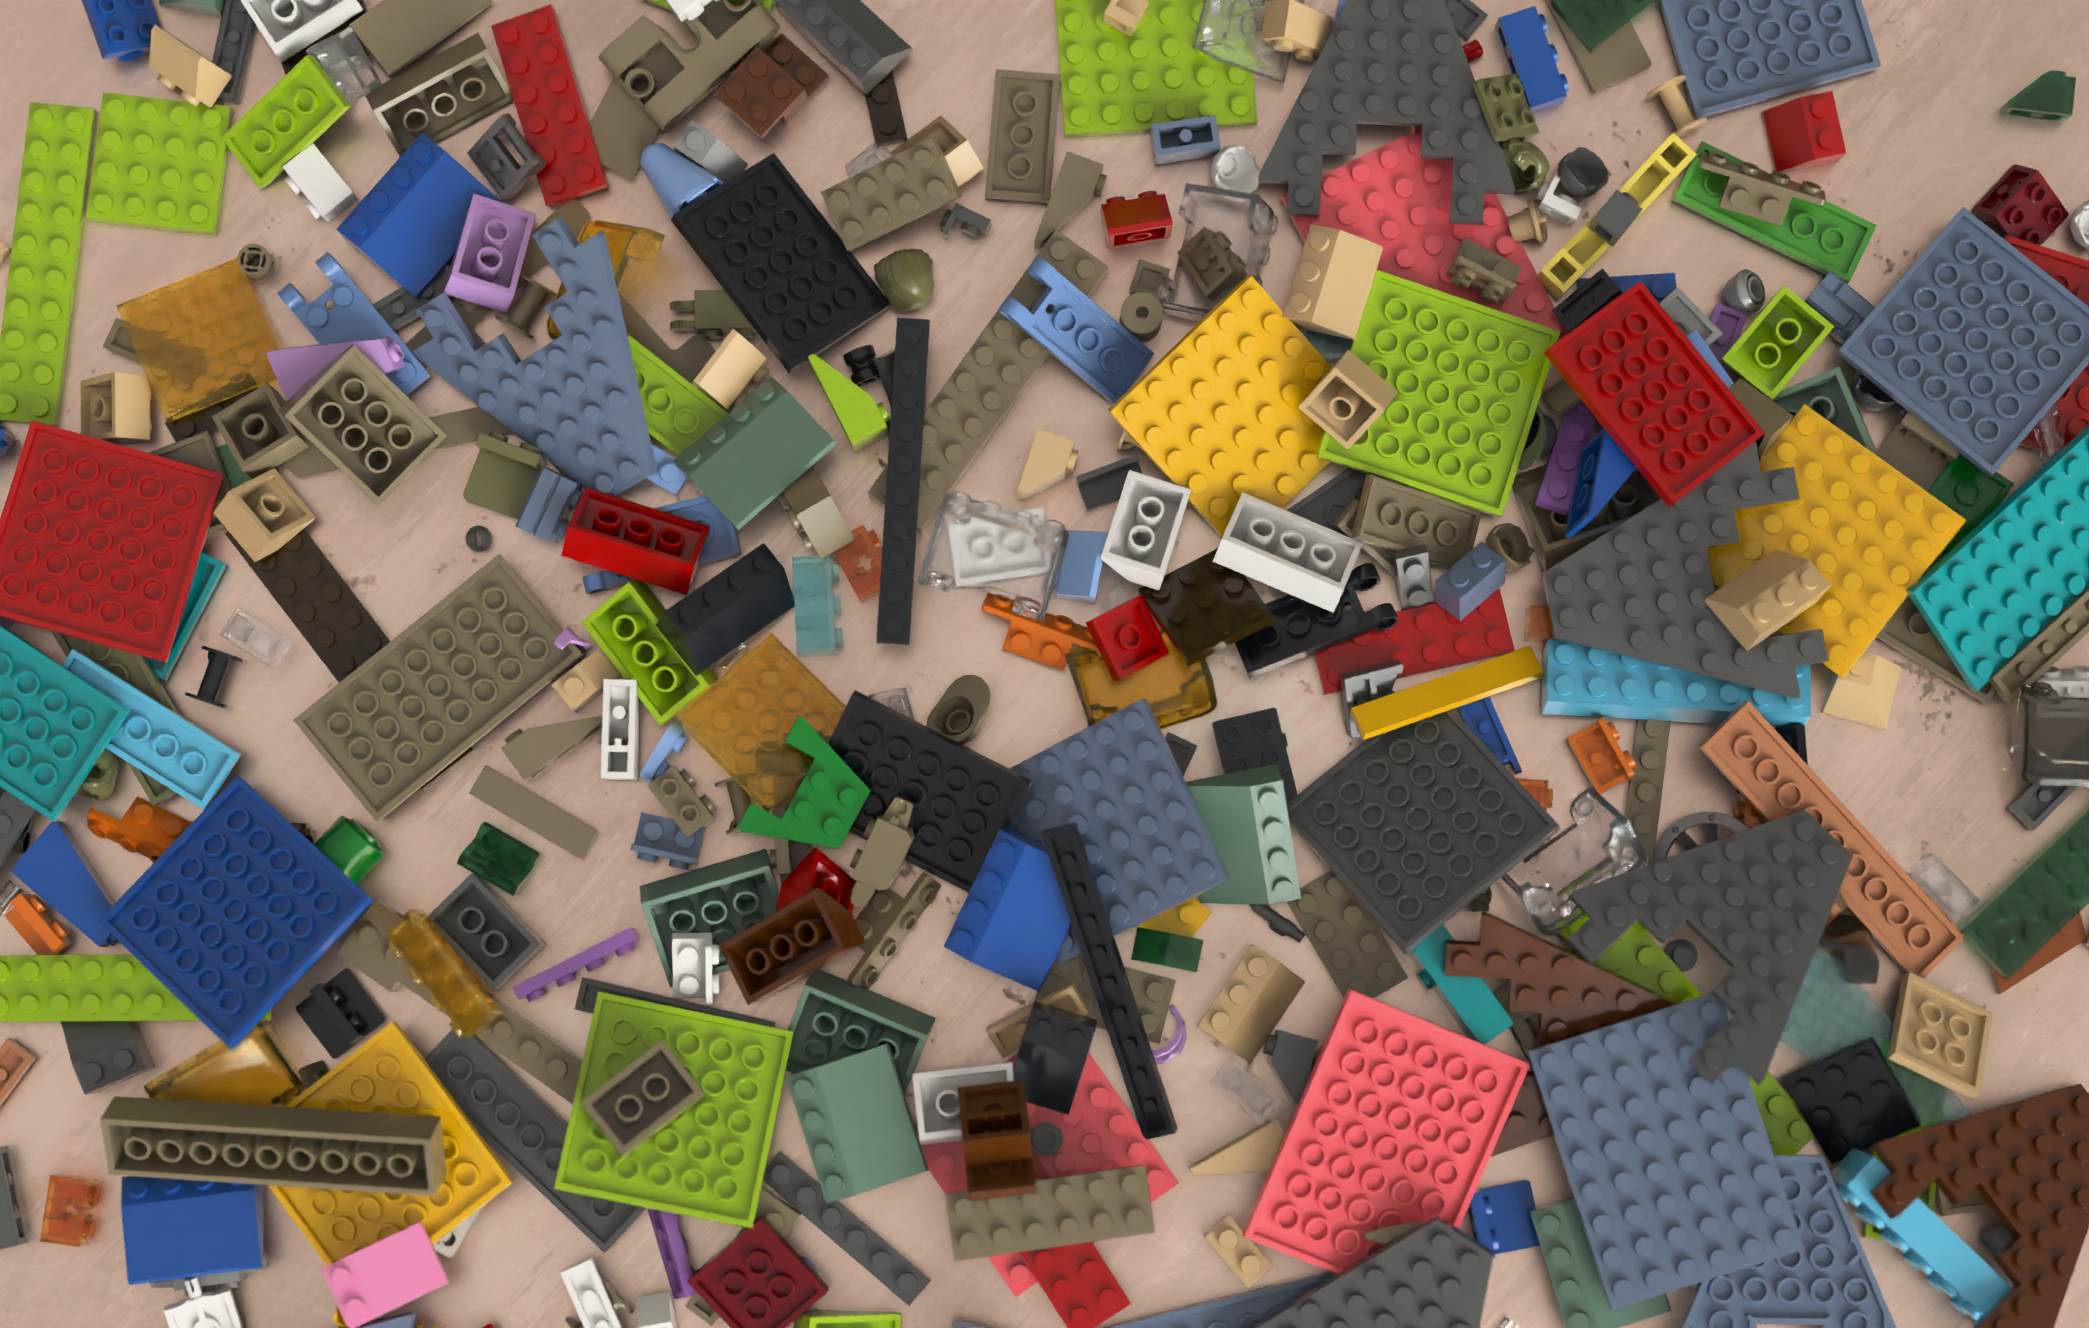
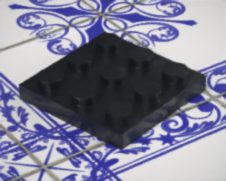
[1783,1036,1922,1164]

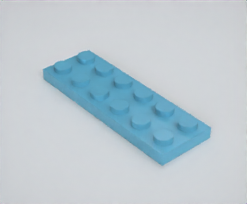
[62,649,241,810]

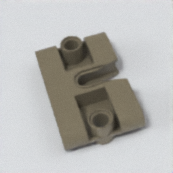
[598,0,781,131]

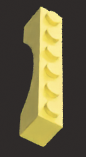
[1536,132,1697,300]

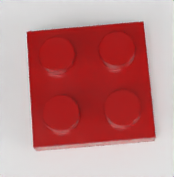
[1085,595,1170,681]

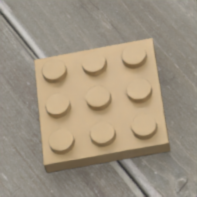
[1888,971,1993,1100]

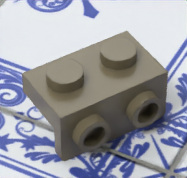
[649,765,717,837]

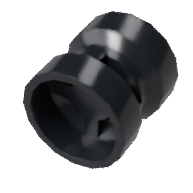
[843,345,881,387]

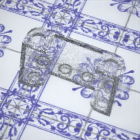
[1157,183,1278,321]
[917,491,1069,621]

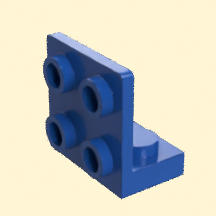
[1468,1180,1540,1258]

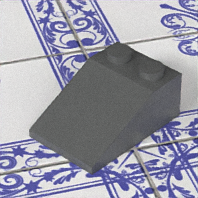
[61,1021,156,1095]

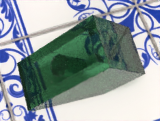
[2000,70,2076,123]
[1131,927,1203,973]

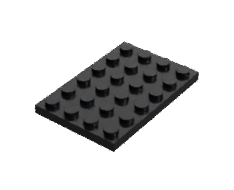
[671,153,891,373]
[828,690,1031,893]

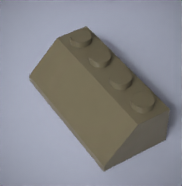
[365,33,513,157]

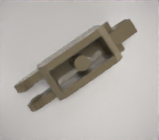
[849,796,915,908]

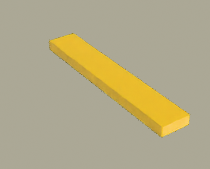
[1350,646,1544,740]

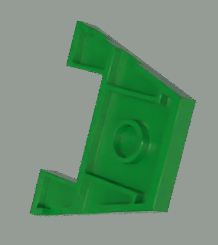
[736,715,871,849]

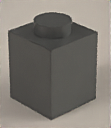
[1588,190,1642,247]

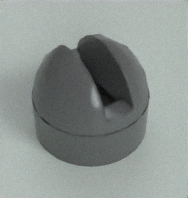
[465,525,493,552]

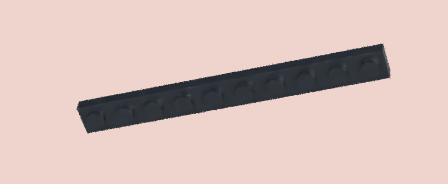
[876,318,930,646]
[1042,822,1178,1139]

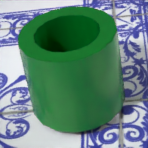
[314,816,385,885]

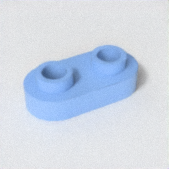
[640,721,688,783]

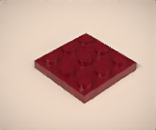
[687,1215,830,1328]

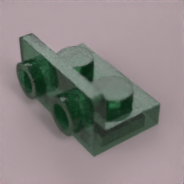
[457,822,540,896]

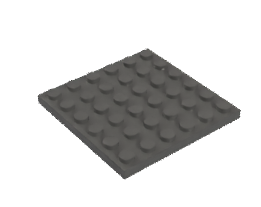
[1286,709,1560,955]

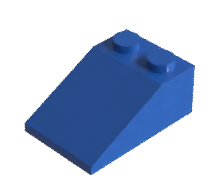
[1564,428,1637,538]

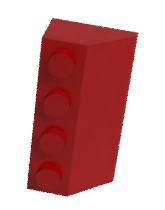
[561,487,710,595]

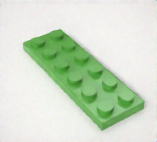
[1672,141,1877,284]

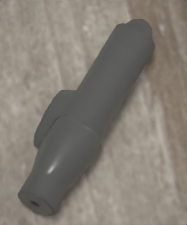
[1249,904,1306,943]

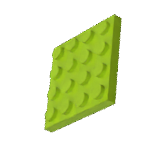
[86,92,234,235]

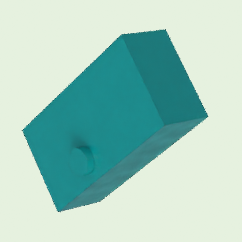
[1408,924,1514,1044]

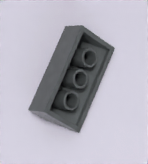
[773,0,912,94]

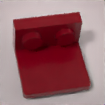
[1972,164,2069,246]

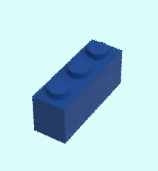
[1495,6,1569,113]

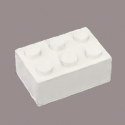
[240,0,364,62]

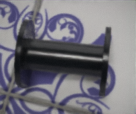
[185,645,243,709]

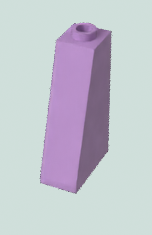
[266,336,405,401]

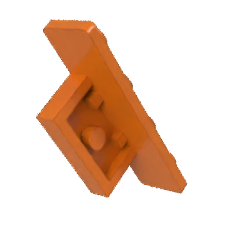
[981,592,1100,671]
[87,797,192,863]

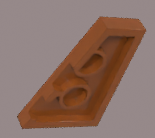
[1980,907,2087,994]

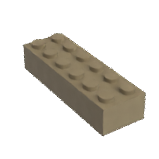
[945,1164,1155,1261]

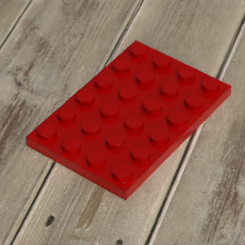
[1544,281,1765,508]

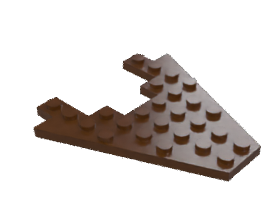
[1443,912,1678,1157]
[1870,1083,2089,1328]

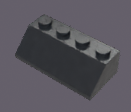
[656,543,796,676]

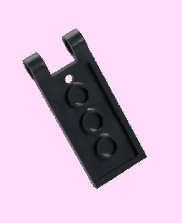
[1235,563,1399,679]

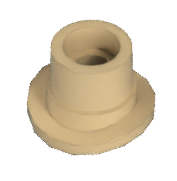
[1507,200,1548,244]

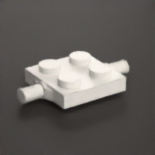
[164,1276,243,1328]

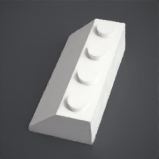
[1213,492,1363,613]

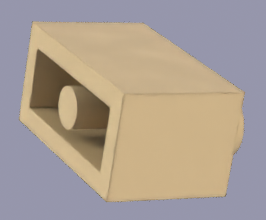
[1261,0,1333,61]
[1203,1213,1273,1288]

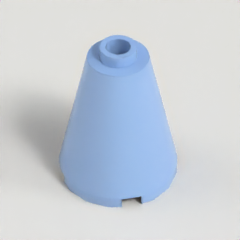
[640,143,724,219]

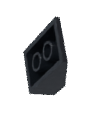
[1013,1001,1097,1115]

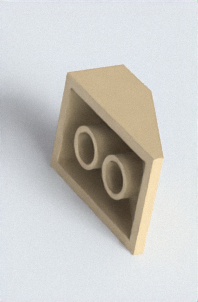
[1188,1118,1285,1175]

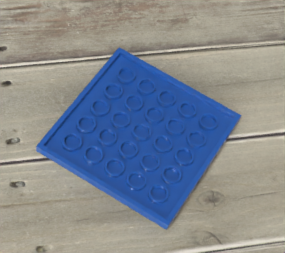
[98,775,373,1050]

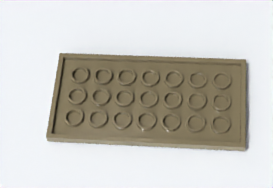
[294,554,583,822]

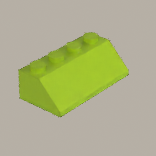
[581,580,721,725]

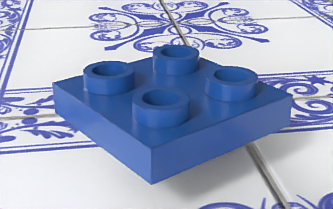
[82,0,160,62]

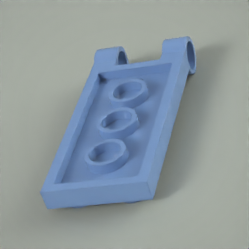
[278,252,431,396]
[998,257,1155,404]
[582,496,741,594]

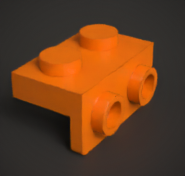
[1566,717,1636,796]
[5,893,73,955]

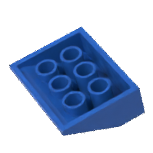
[336,133,502,299]
[944,828,1096,991]
[121,1176,264,1285]

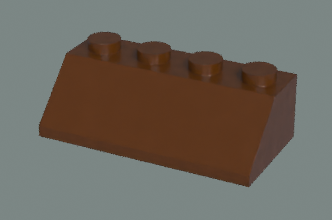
[719,888,866,1005]

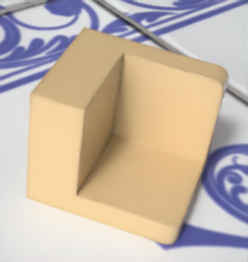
[1103,0,1149,37]

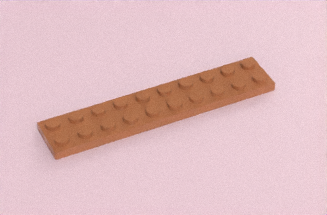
[1698,700,1965,978]

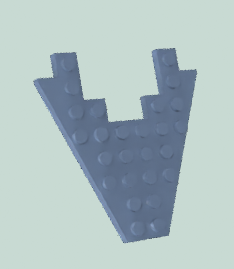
[412,216,657,496]
[1680,1154,1896,1328]

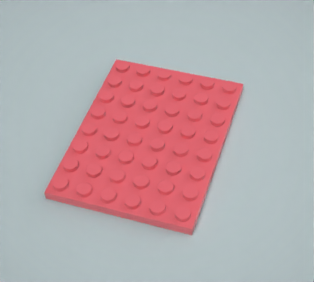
[1280,127,1568,341]
[1242,988,1531,1274]

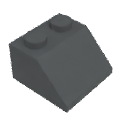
[1263,1029,1318,1105]

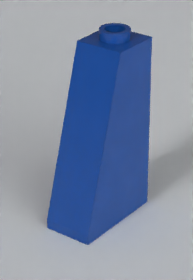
[10,821,119,947]

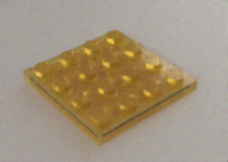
[116,258,279,423]
[676,633,846,812]

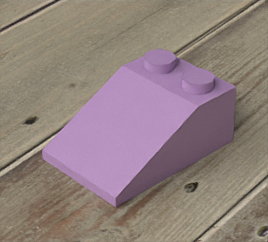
[444,193,536,313]

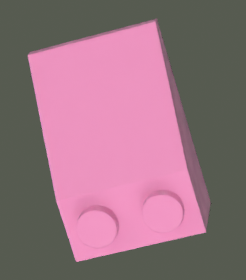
[322,1221,450,1328]

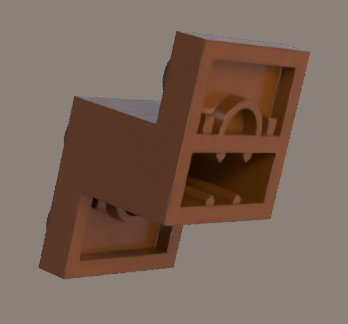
[713,33,829,139]
[957,1080,1036,1201]

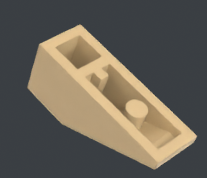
[552,649,623,713]

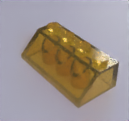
[386,908,504,1040]

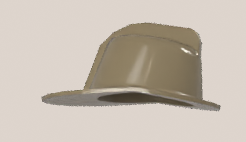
[926,675,990,744]

